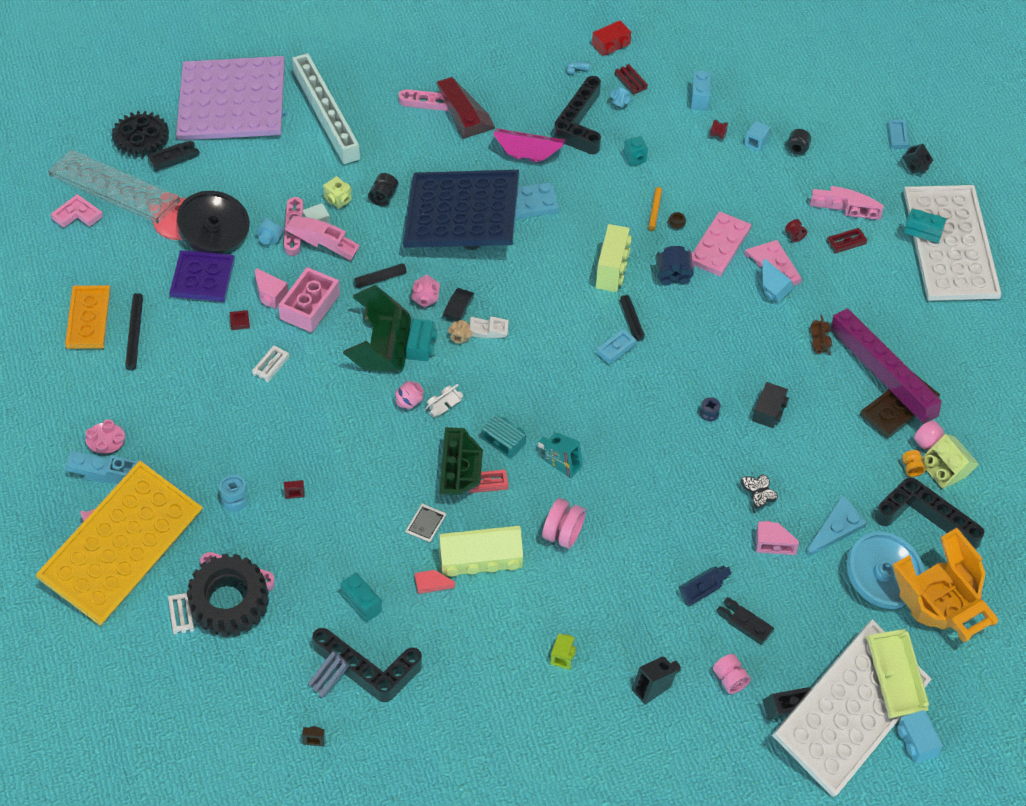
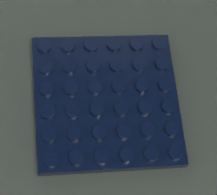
[403,169,520,248]

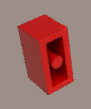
[592,20,632,56]

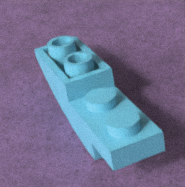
[65,450,149,484]

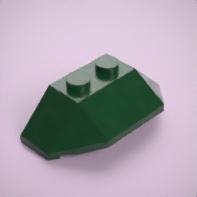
[440,427,483,495]

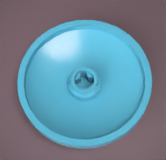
[847,531,925,609]

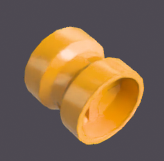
[902,450,926,477]

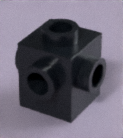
[902,144,934,174]

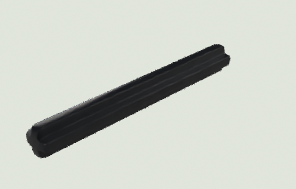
[125,293,143,370]

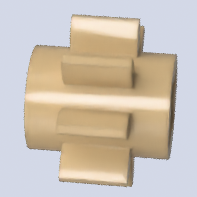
[448,320,473,343]

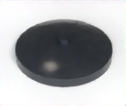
[176,191,250,254]

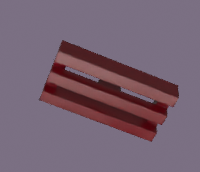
[615,64,648,95]
[827,228,867,254]

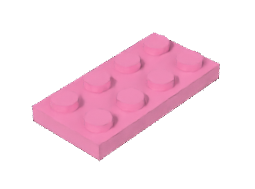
[692,211,752,277]

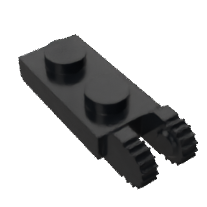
[148,141,200,171]
[716,598,774,645]

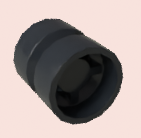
[368,173,398,207]

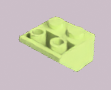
[921,434,979,489]

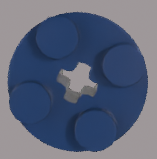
[655,246,694,286]

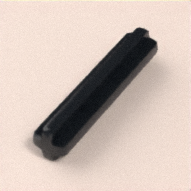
[354,263,407,288]
[620,295,645,341]

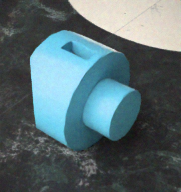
[256,217,284,245]

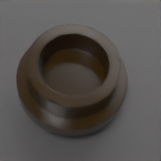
[668,212,686,229]

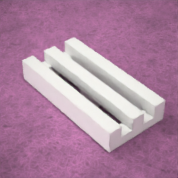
[252,345,290,382]
[168,593,194,635]

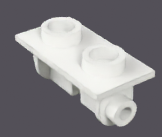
[424,384,463,418]

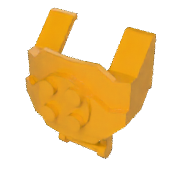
[892,528,998,642]

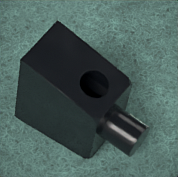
[632,656,681,705]

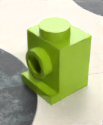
[550,633,577,670]

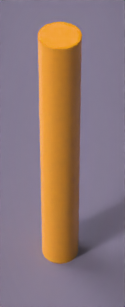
[648,187,662,231]

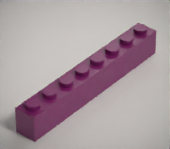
[831,308,942,424]

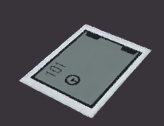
[405,504,446,542]

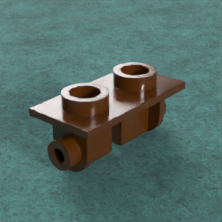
[810,315,833,355]

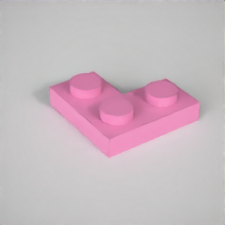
[50,194,103,228]

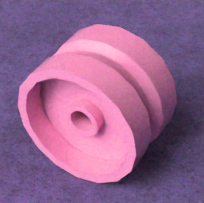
[542,498,586,549]

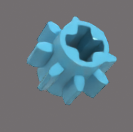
[609,86,632,107]

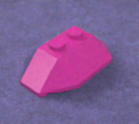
[494,128,565,162]

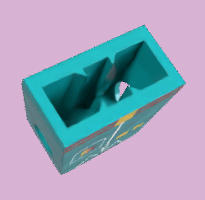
[538,433,583,478]

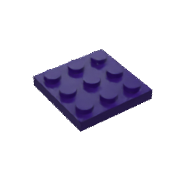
[169,250,235,302]

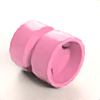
[713,654,751,694]

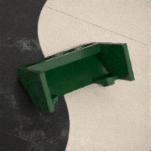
[343,285,411,373]

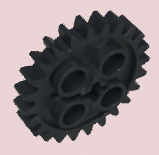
[111,111,169,158]

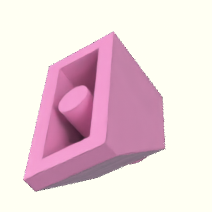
[255,268,288,309]
[756,521,799,555]

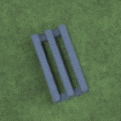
[308,651,350,697]

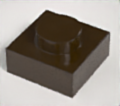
[302,726,326,747]

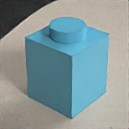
[745,120,771,152]

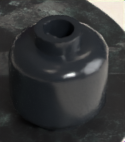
[787,129,811,155]

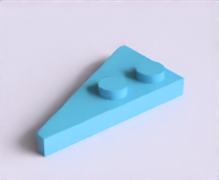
[807,496,867,556]

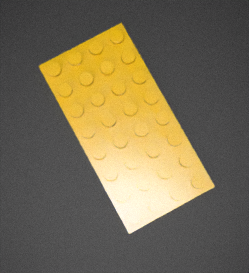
[36,461,203,626]

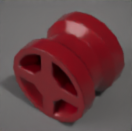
[710,120,728,139]
[785,219,808,242]

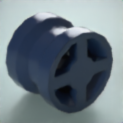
[700,397,721,422]

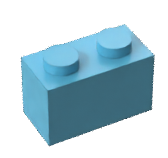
[691,71,711,111]
[897,710,943,763]

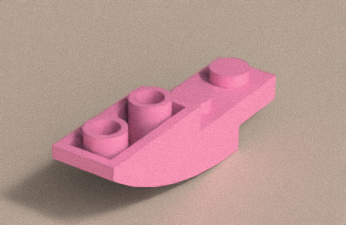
[810,186,883,220]
[285,216,360,261]

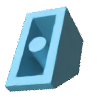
[763,259,794,303]

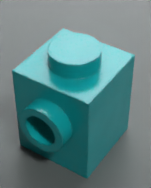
[624,136,648,167]

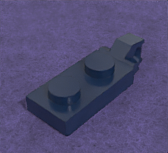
[679,565,732,606]

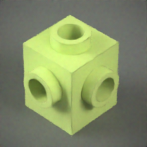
[323,176,352,209]

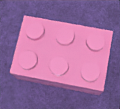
[278,267,340,333]

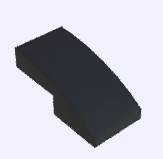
[443,287,474,321]

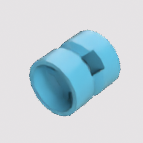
[219,475,248,512]

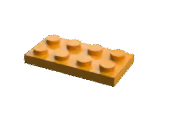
[65,285,111,349]

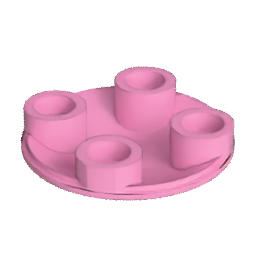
[86,420,125,454]

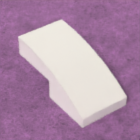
[469,316,509,338]

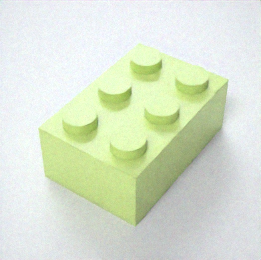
[596,224,632,292]

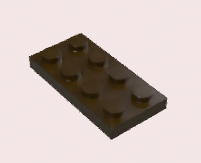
[860,372,940,439]

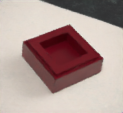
[229,310,250,330]
[284,480,305,499]

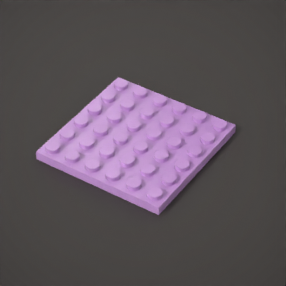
[176,56,285,140]

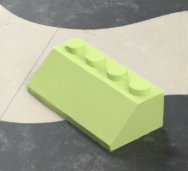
[439,526,523,577]

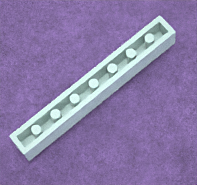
[292,53,360,164]

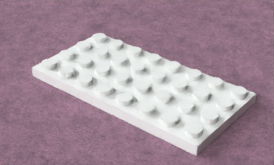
[904,185,1001,301]
[772,619,932,797]

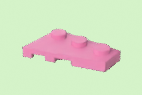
[744,240,802,286]

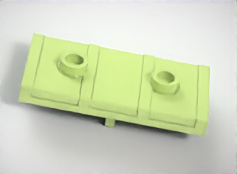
[866,629,929,719]

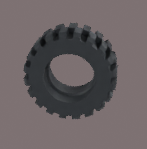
[187,554,269,637]

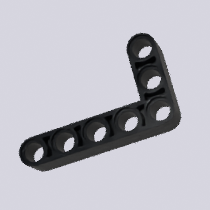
[554,76,601,154]
[875,477,984,549]
[312,628,422,702]

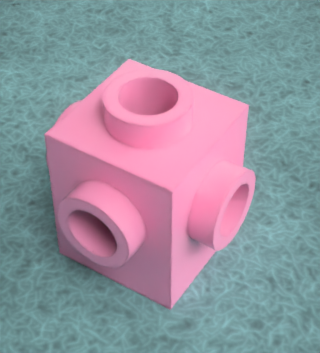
[412,275,440,308]

